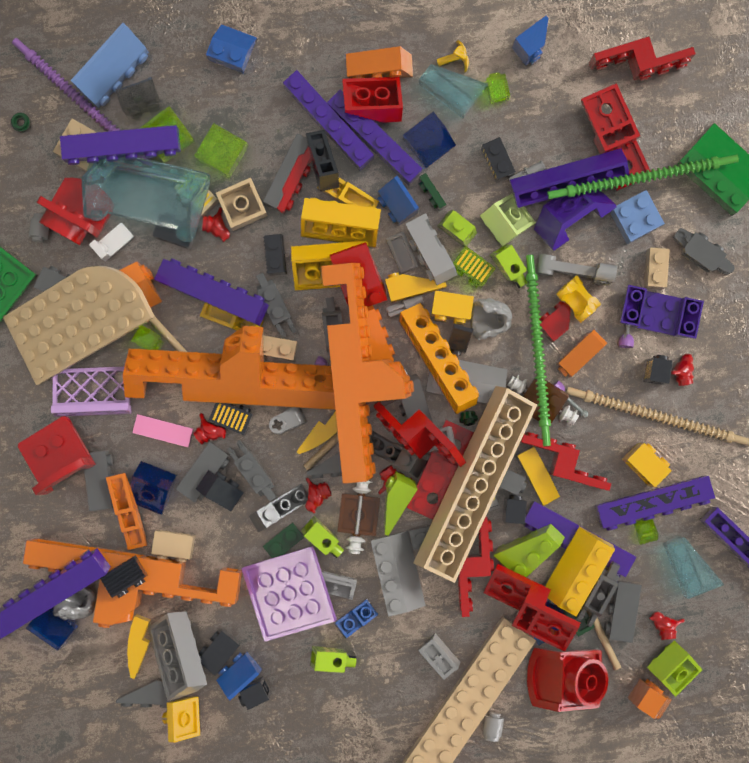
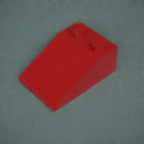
[342,77,403,123]
[330,242,387,307]

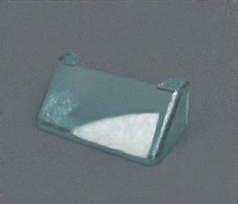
[82,157,210,242]

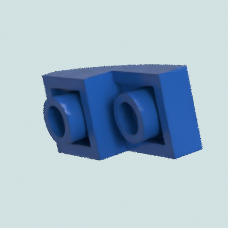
[334,599,378,639]

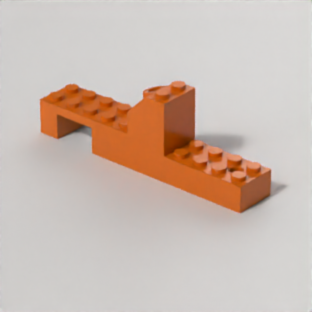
[321,263,414,483]
[123,326,335,409]
[23,538,243,628]

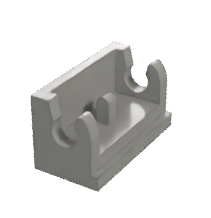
[321,570,357,600]
[418,633,461,680]

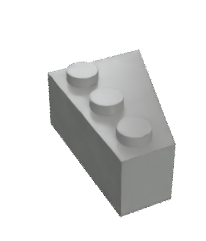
[406,213,457,286]

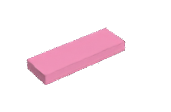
[132,414,193,447]

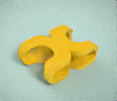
[556,275,601,323]

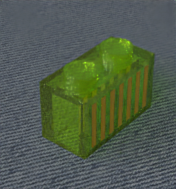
[453,245,496,288]

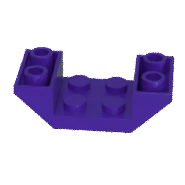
[534,190,617,251]
[620,285,704,339]

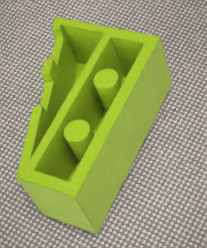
[493,524,565,577]

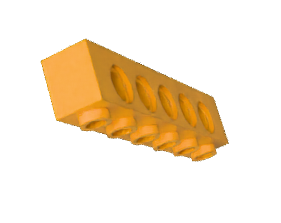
[399,303,479,414]

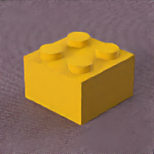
[431,291,474,325]
[622,443,671,487]

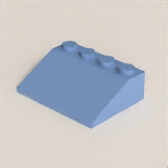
[71,23,149,109]

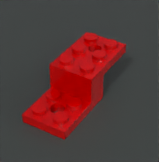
[589,36,696,81]
[580,83,651,192]
[373,402,466,467]
[407,420,474,520]
[520,432,612,491]
[458,516,494,617]
[483,564,581,652]

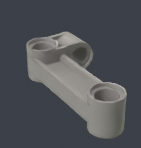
[536,254,617,286]

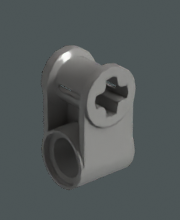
[269,407,307,435]

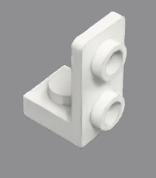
[89,223,134,262]

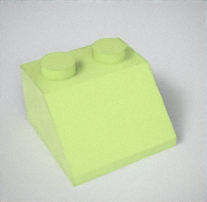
[480,193,536,247]

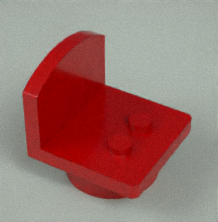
[36,177,115,245]
[18,416,96,495]
[527,647,608,712]

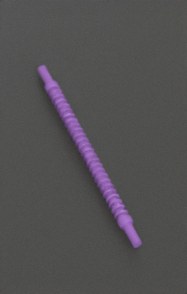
[12,38,156,170]

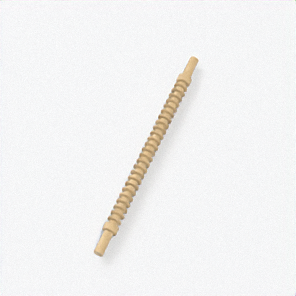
[566,387,749,446]

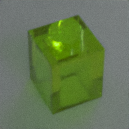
[485,72,510,104]
[131,325,163,350]

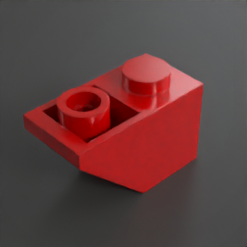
[539,301,571,343]

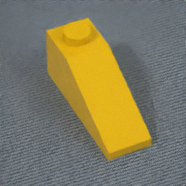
[385,272,447,303]

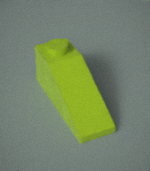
[384,472,418,536]

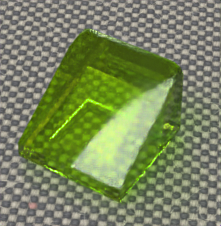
[634,519,658,545]

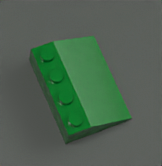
[676,123,749,216]

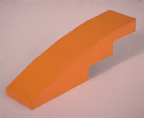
[106,473,148,550]

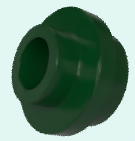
[11,113,30,132]
[459,411,478,426]

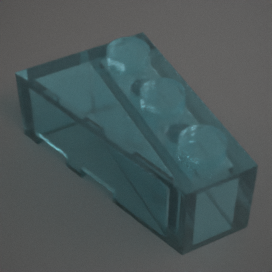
[419,64,488,119]
[663,536,724,599]

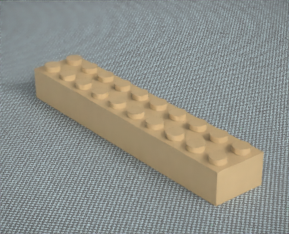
[413,386,537,583]
[402,616,536,763]

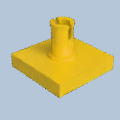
[162,696,200,743]

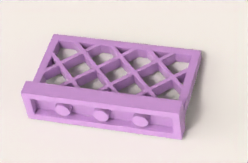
[51,367,131,417]

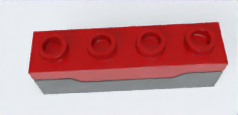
[263,133,312,214]

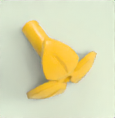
[437,40,469,73]

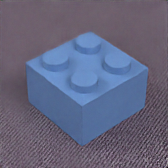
[610,190,665,244]

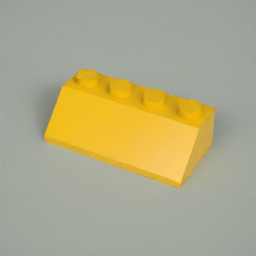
[301,198,381,248]
[291,241,368,291]
[545,526,615,616]

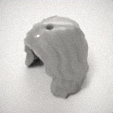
[470,298,512,340]
[53,587,96,620]

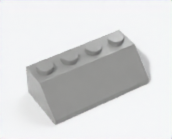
[425,356,507,404]
[371,531,426,617]
[148,611,207,701]

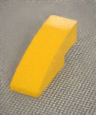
[317,178,379,208]
[200,303,264,331]
[297,411,338,454]
[516,446,560,506]
[127,614,151,679]

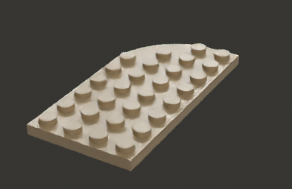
[3,266,155,385]

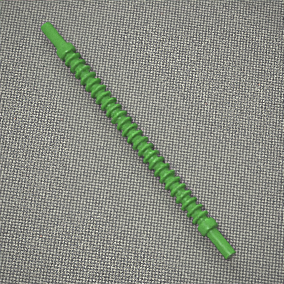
[547,155,739,199]
[526,255,551,446]

